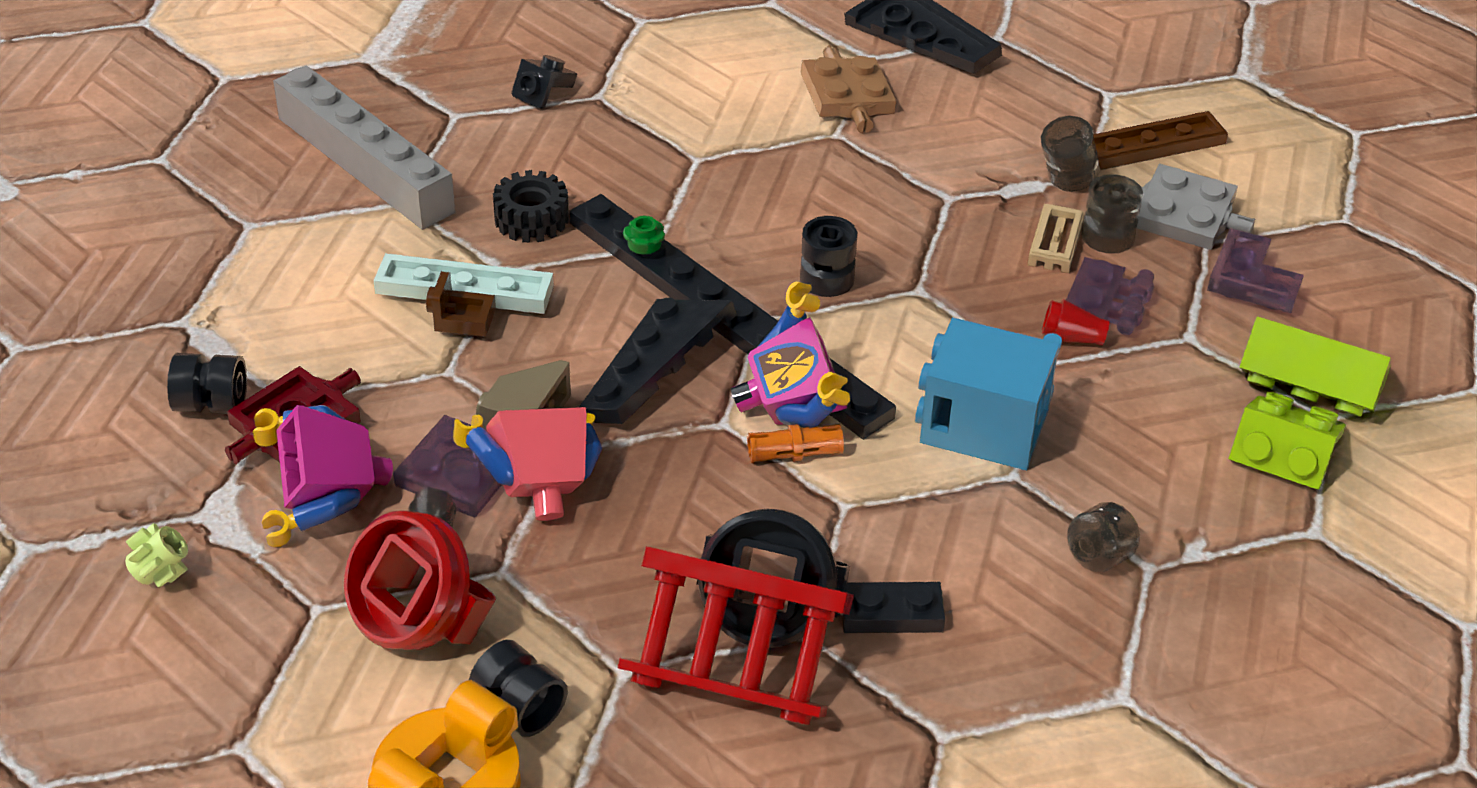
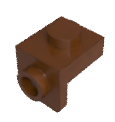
[426,271,496,337]

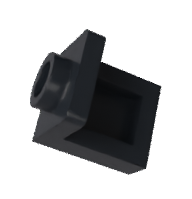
[511,55,578,108]

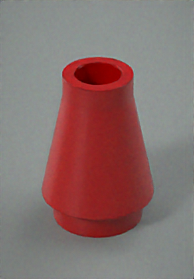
[1041,299,1110,346]

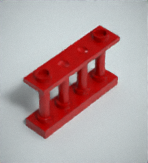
[617,546,853,725]

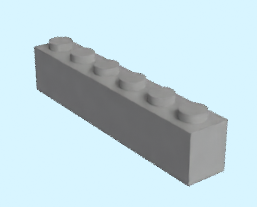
[273,65,455,230]

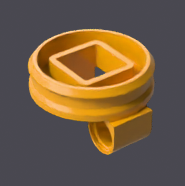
[368,680,521,788]

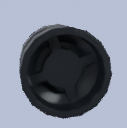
[800,216,858,297]
[167,353,247,414]
[469,639,568,737]

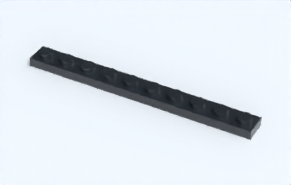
[569,194,896,440]

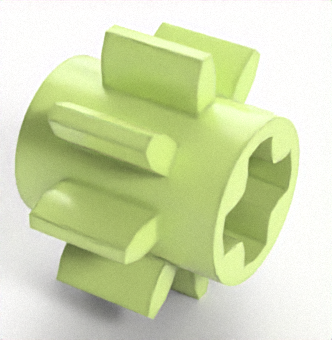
[125,523,188,588]

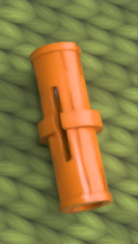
[747,424,844,463]

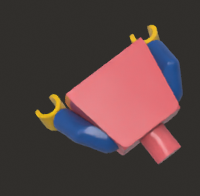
[453,407,602,521]

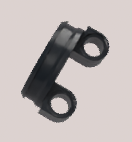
[696,509,850,648]

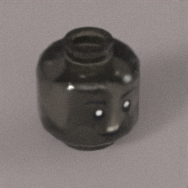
[1067,502,1140,572]

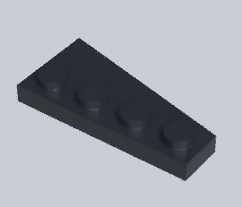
[844,0,1002,74]
[579,298,737,424]

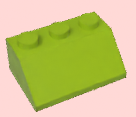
[1239,316,1391,417]

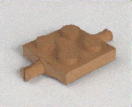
[800,45,896,133]

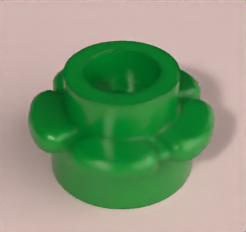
[623,216,665,254]

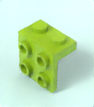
[1228,392,1346,490]

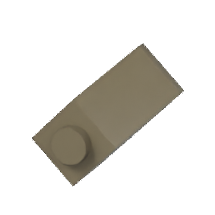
[476,360,571,431]

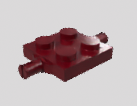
[225,366,361,464]

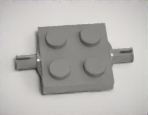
[1115,164,1256,250]

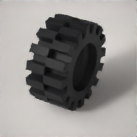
[493,170,569,243]

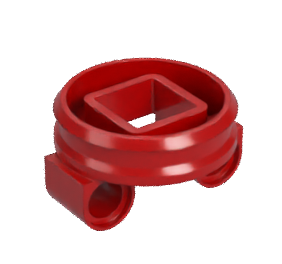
[344,510,496,650]

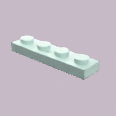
[374,253,554,314]

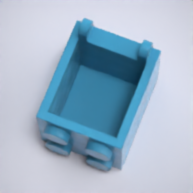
[915,317,1062,471]

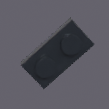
[842,582,945,633]

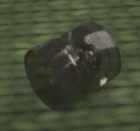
[1040,116,1100,192]
[1081,174,1144,254]

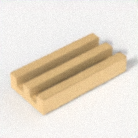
[1028,204,1085,273]

